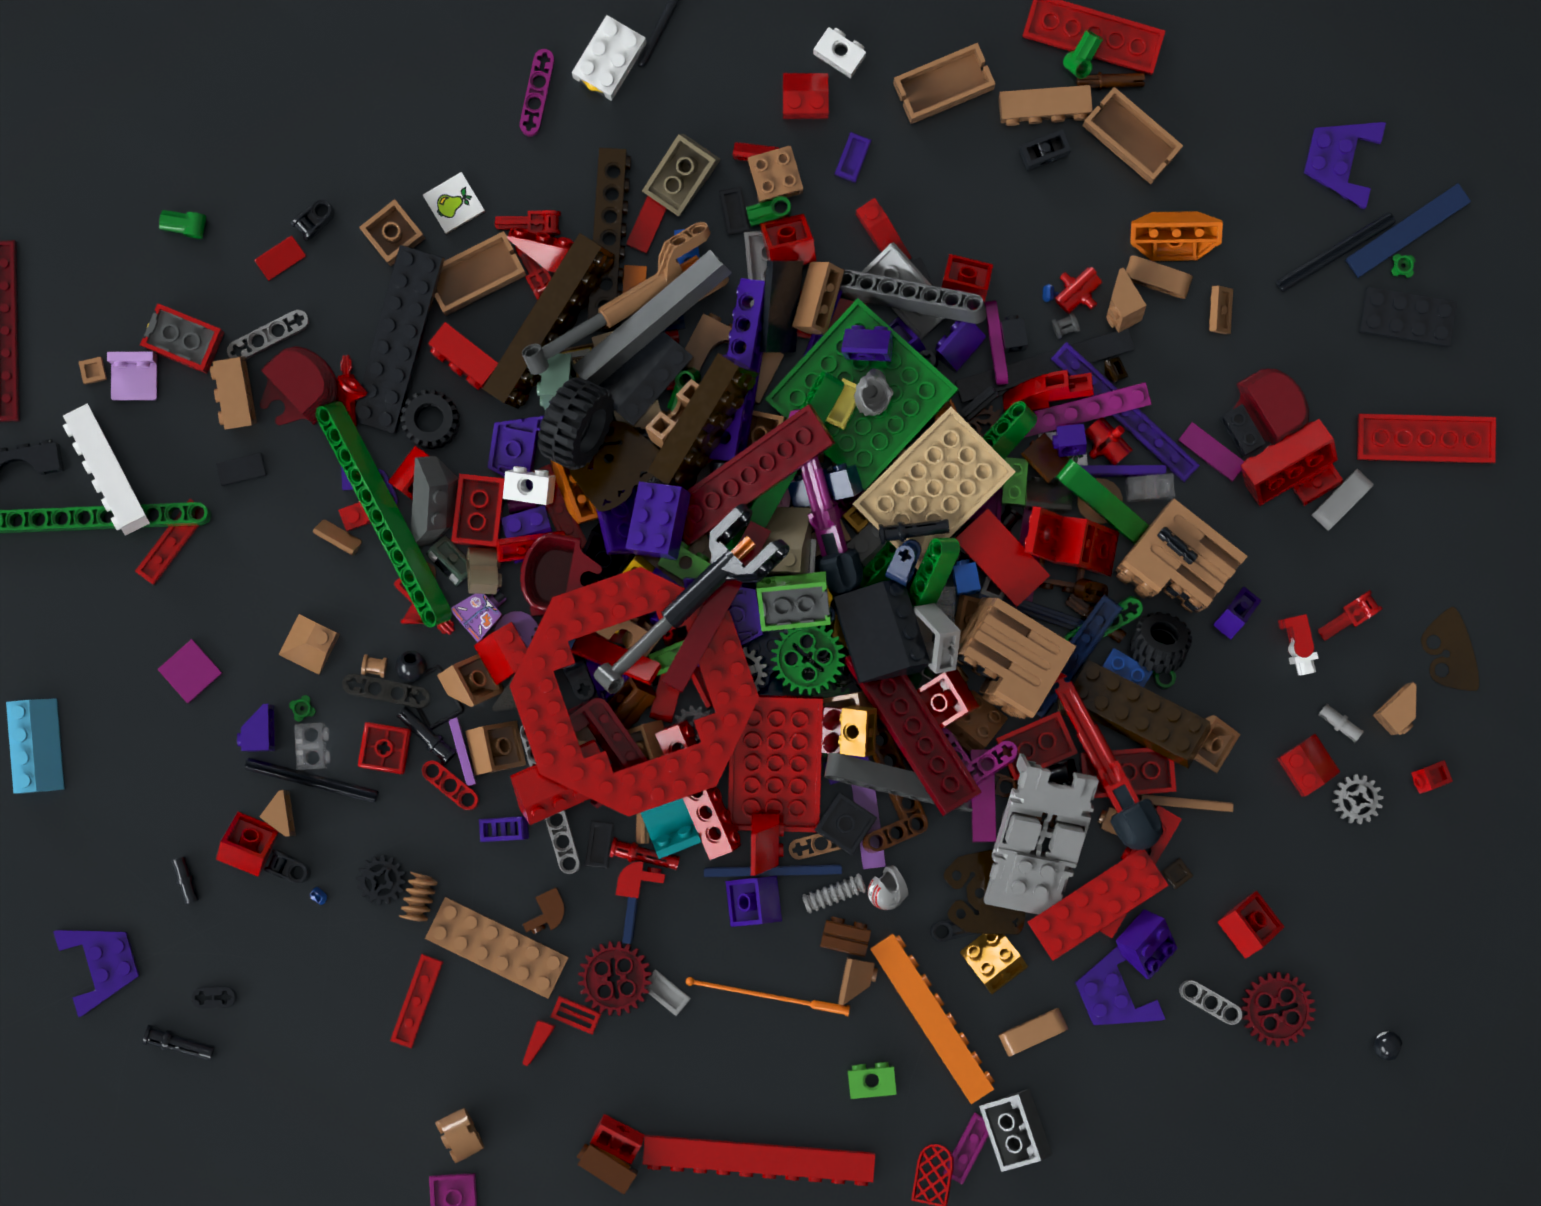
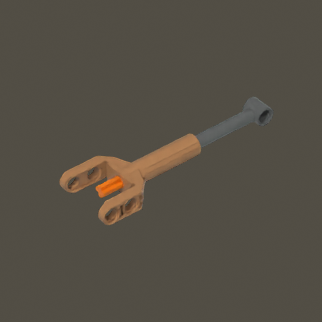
[522,222,729,375]

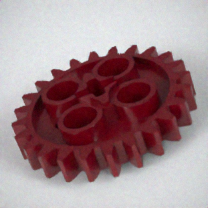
[578,941,653,1016]
[1240,972,1316,1047]

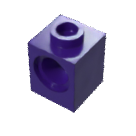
[1052,424,1087,457]

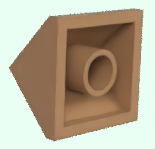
[259,790,296,837]

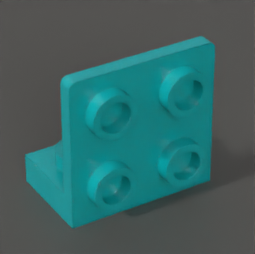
[641,798,701,859]

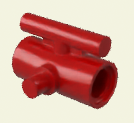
[1055,267,1102,314]
[1085,417,1133,465]

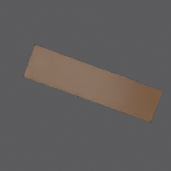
[1139,795,1233,812]

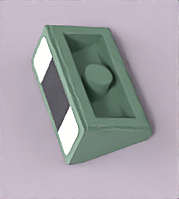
[426,535,468,587]

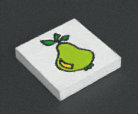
[423,172,485,234]

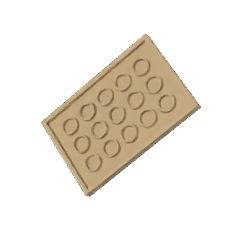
[853,407,1016,569]

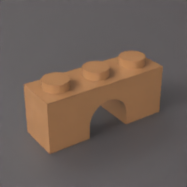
[645,379,699,448]
[596,617,661,657]

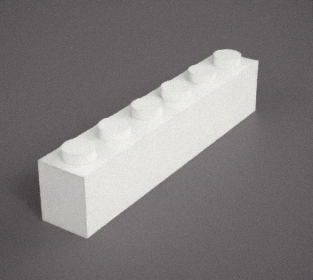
[63,403,150,536]

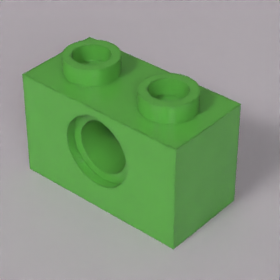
[1002,457,1028,507]
[657,541,710,581]
[848,1062,897,1099]

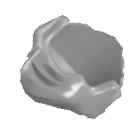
[854,368,893,416]

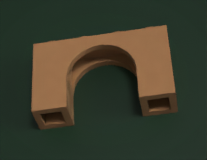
[685,313,784,406]

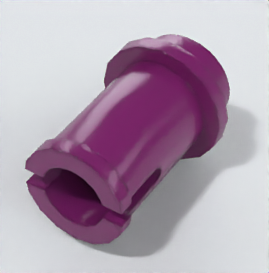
[507,500,536,514]

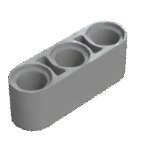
[1312,468,1374,531]
[1179,980,1242,1025]

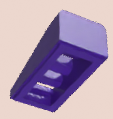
[479,816,529,842]

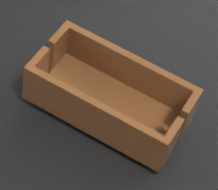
[893,43,995,124]
[1082,87,1183,184]
[435,231,526,316]

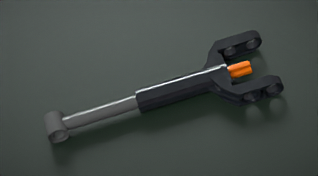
[594,503,790,694]

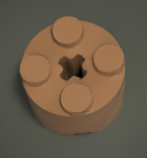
[435,1108,485,1164]

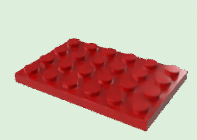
[728,695,823,832]

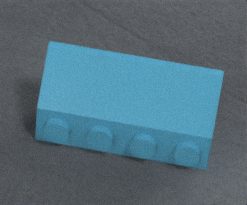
[6,699,65,794]

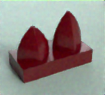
[821,706,845,755]

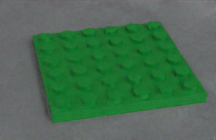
[765,298,959,491]

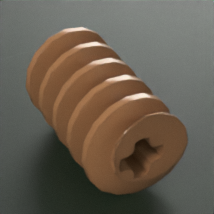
[399,872,438,922]

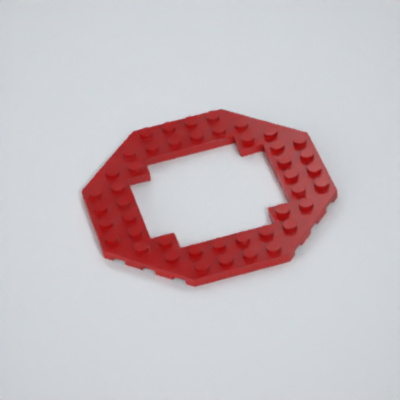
[509,567,759,817]

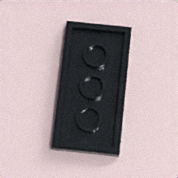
[760,260,803,353]

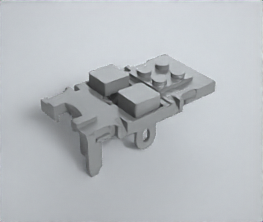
[984,753,1099,915]

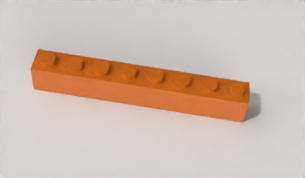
[870,933,995,1104]

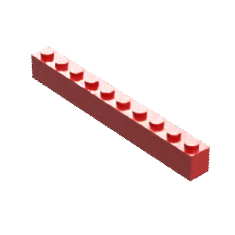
[643,1135,875,1186]

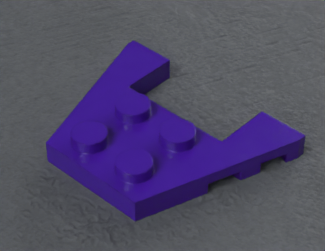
[1304,122,1386,209]
[488,415,545,491]
[683,577,763,667]
[53,930,140,1017]
[1075,946,1165,1025]

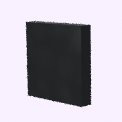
[814,792,877,856]

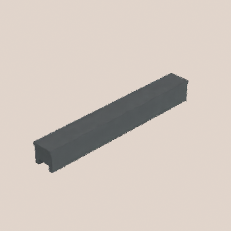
[572,250,732,386]

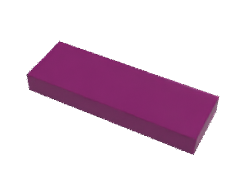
[1178,422,1244,482]
[942,1112,989,1185]

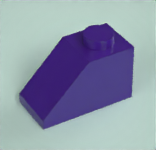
[1213,586,1262,639]

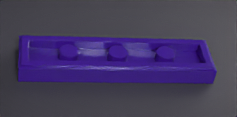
[1080,465,1166,477]

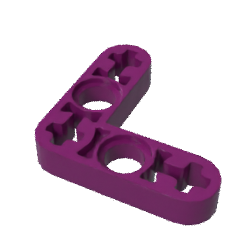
[942,728,1018,785]

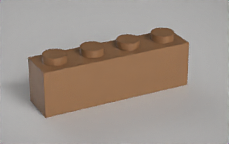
[999,85,1093,126]

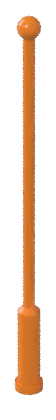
[685,977,850,1017]

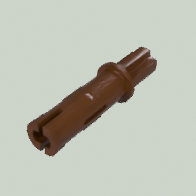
[1076,72,1145,90]
[1065,593,1127,643]

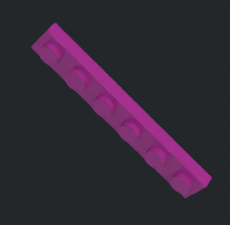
[1024,382,1152,438]

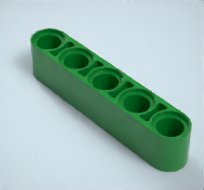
[1056,459,1149,544]
[908,538,960,610]

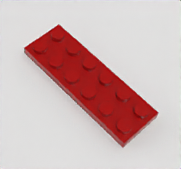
[1022,0,1165,75]
[1357,414,1496,463]
[1027,849,1169,961]

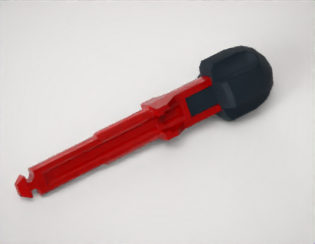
[1055,673,1162,850]

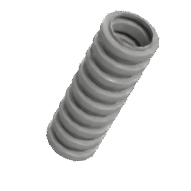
[802,873,866,914]

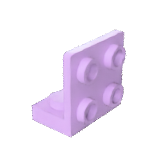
[107,352,157,401]

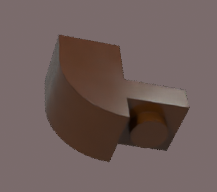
[523,887,565,934]

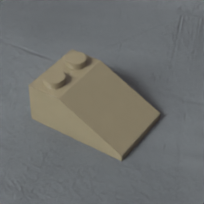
[642,134,721,217]
[761,507,812,576]

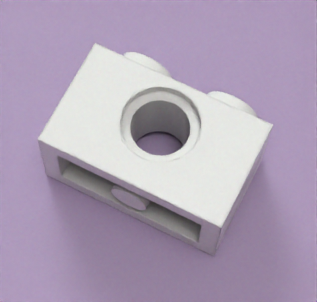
[813,27,866,79]
[503,466,556,505]

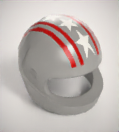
[868,865,909,910]

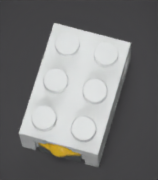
[572,15,647,101]

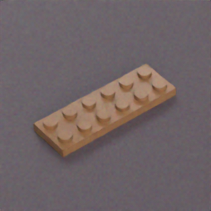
[425,897,569,999]

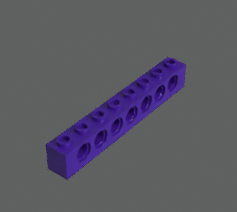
[710,278,765,462]

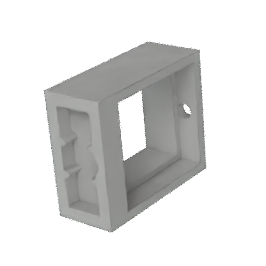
[914,603,961,674]

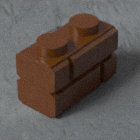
[608,677,656,730]
[820,916,871,957]

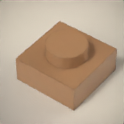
[79,357,107,385]

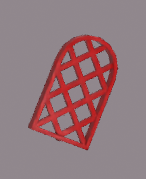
[911,1144,954,1206]

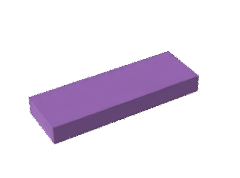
[449,718,477,786]

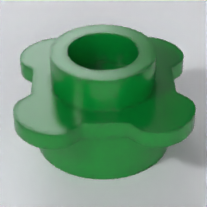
[1391,254,1415,278]
[289,695,316,722]

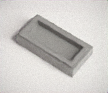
[645,969,691,1016]

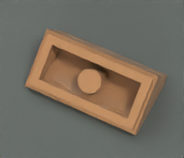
[313,520,362,556]

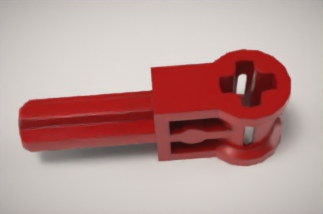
[495,210,561,236]
[515,246,551,300]
[1318,590,1383,641]

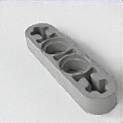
[227,310,309,360]

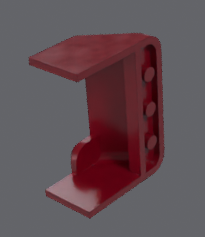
[568,697,647,808]

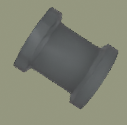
[1051,313,1080,340]

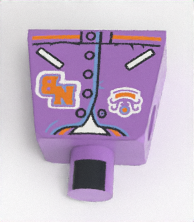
[451,589,507,642]

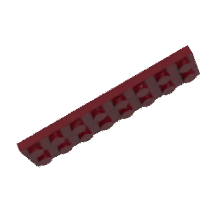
[682,404,835,545]
[843,656,982,816]

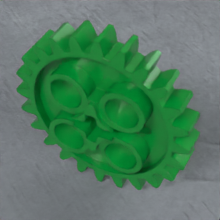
[771,625,846,695]

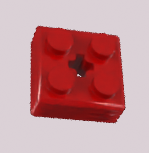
[358,722,411,774]

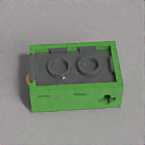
[756,571,832,631]

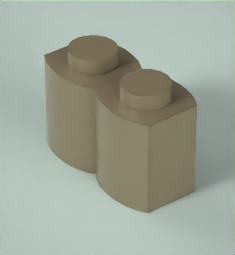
[466,547,502,594]

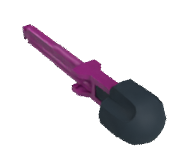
[788,409,863,596]

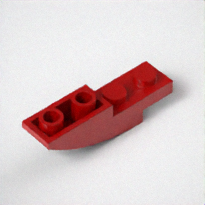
[1003,369,1094,413]

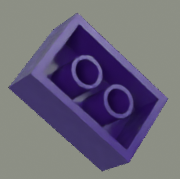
[625,481,691,560]

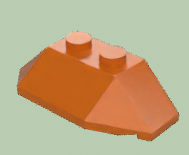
[1130,211,1223,261]
[550,455,598,524]

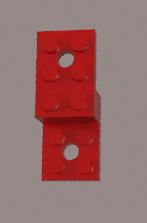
[1025,506,1119,577]

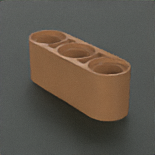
[1126,256,1193,299]
[998,1008,1069,1057]

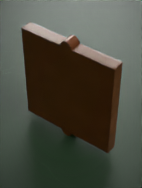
[1021,433,1070,483]

